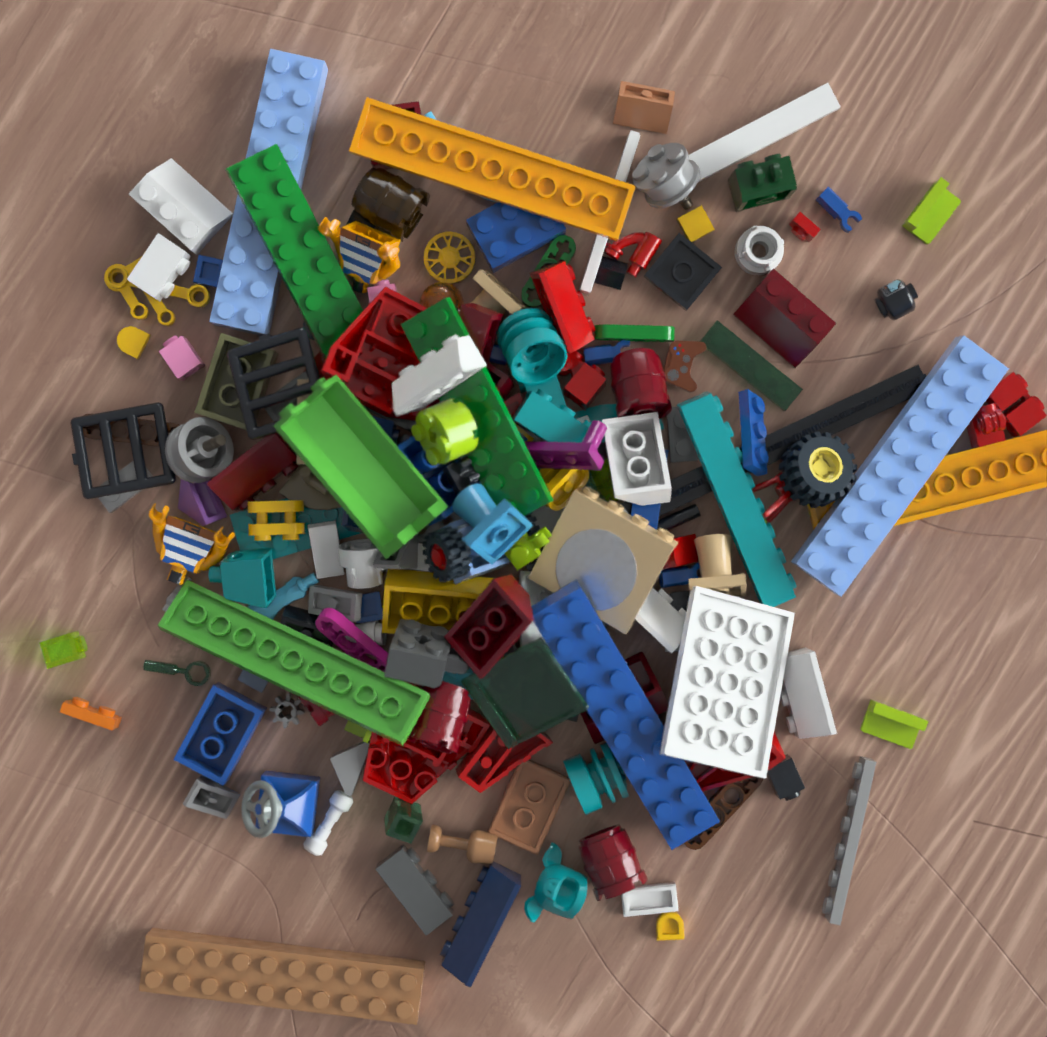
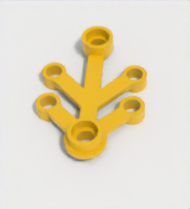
[104,252,210,326]

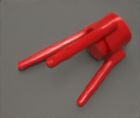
[752,472,792,523]

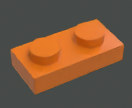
[60,697,122,730]

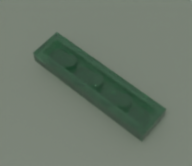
[700,320,803,411]

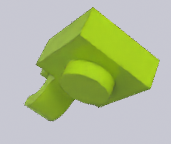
[504,527,552,570]

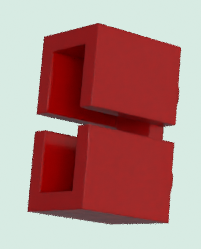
[986,372,1047,437]

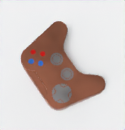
[663,341,706,393]

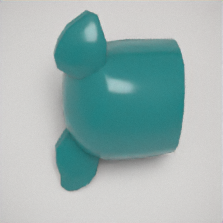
[524,842,588,922]

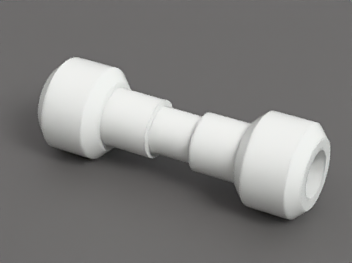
[303,790,353,856]

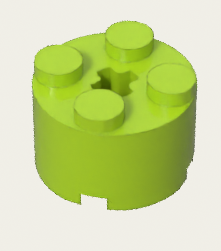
[411,398,478,465]

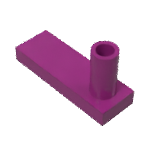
[524,420,607,470]

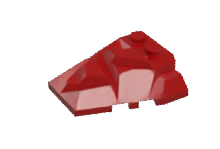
[363,681,490,804]

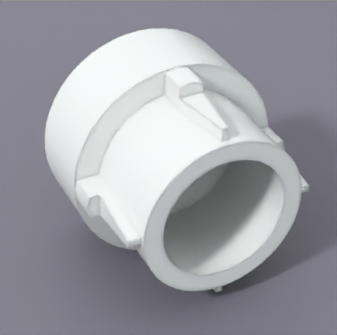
[735,225,784,275]
[338,539,384,589]

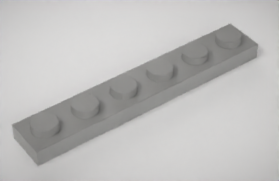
[822,756,876,925]

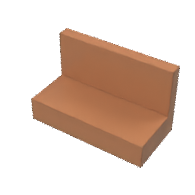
[613,81,675,134]

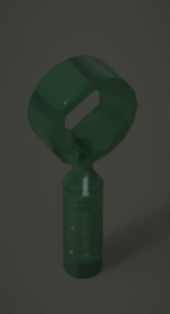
[143,660,211,686]

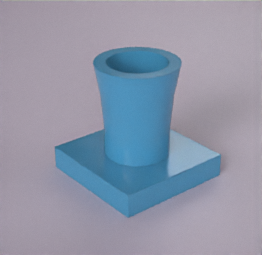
[452,484,533,565]

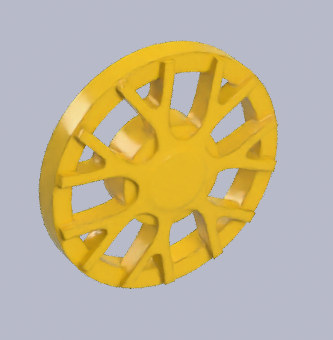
[424,231,475,284]

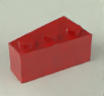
[455,704,553,793]

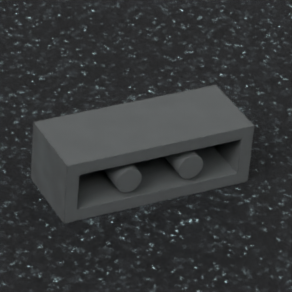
[376,844,454,935]

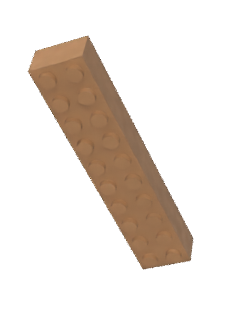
[139,928,425,1025]

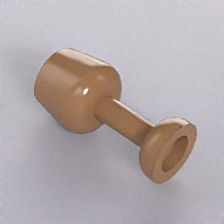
[427,824,498,864]

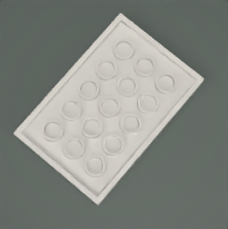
[660,586,795,778]

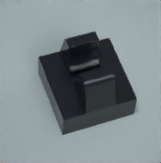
[442,456,480,494]

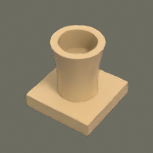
[471,270,528,314]
[689,534,746,597]

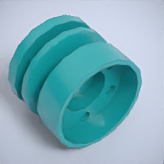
[496,308,567,384]
[563,742,629,815]

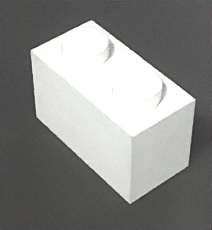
[127,233,191,301]

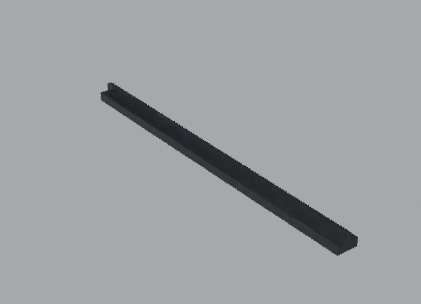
[525,364,926,571]

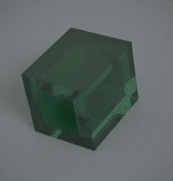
[384,797,423,844]

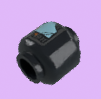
[874,279,918,320]

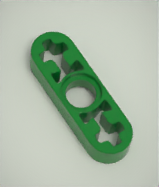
[521,235,576,308]
[594,324,675,342]

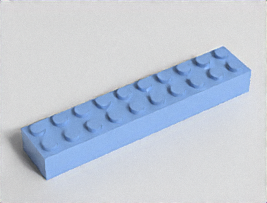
[209,49,328,336]
[790,335,1009,597]

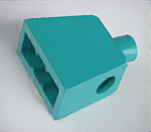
[208,548,276,608]

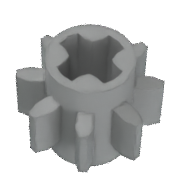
[269,693,305,728]

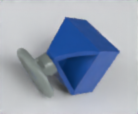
[241,771,321,838]

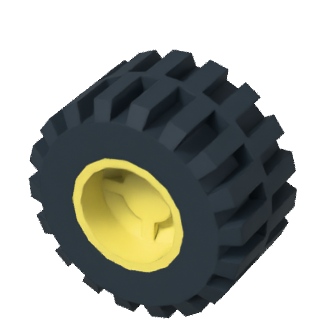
[778,432,857,508]

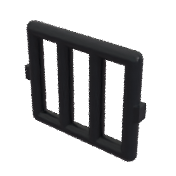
[227,327,320,440]
[70,402,176,499]

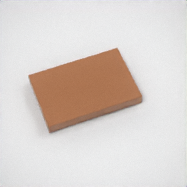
[487,760,571,855]

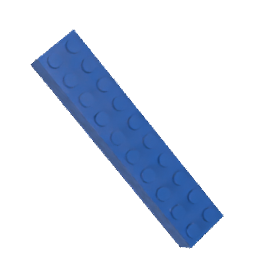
[531,579,720,850]

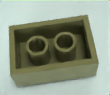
[194,333,279,430]

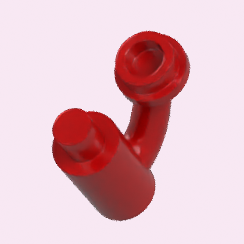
[604,232,662,278]

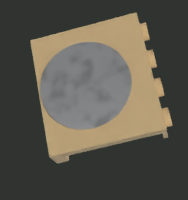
[528,486,678,634]

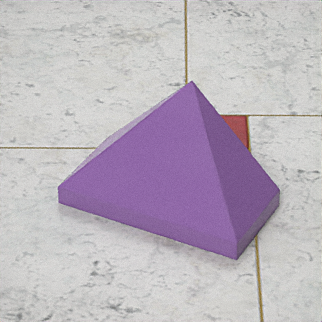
[178,479,227,526]

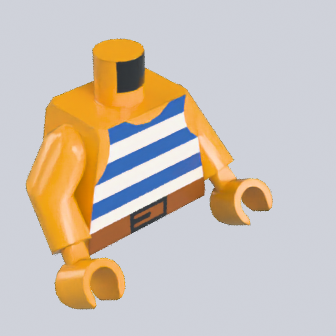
[318,217,400,293]
[149,503,235,585]

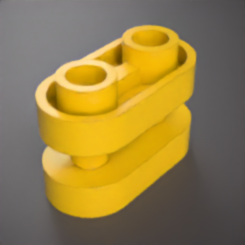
[539,468,589,511]
[248,500,305,541]

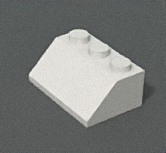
[129,158,233,255]
[392,335,487,416]
[602,412,672,506]
[635,587,686,654]
[780,648,837,739]

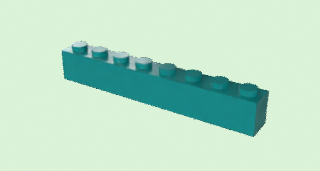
[676,391,797,607]

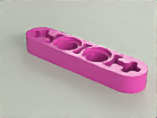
[315,608,389,672]

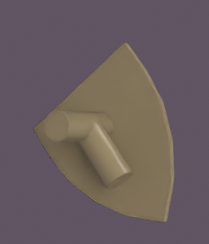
[279,464,342,510]

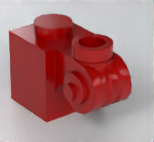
[557,350,607,411]
[966,403,1007,448]

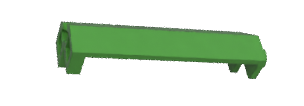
[274,375,448,559]

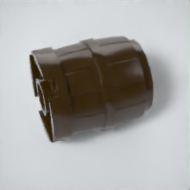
[351,168,430,242]

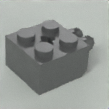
[384,619,469,688]

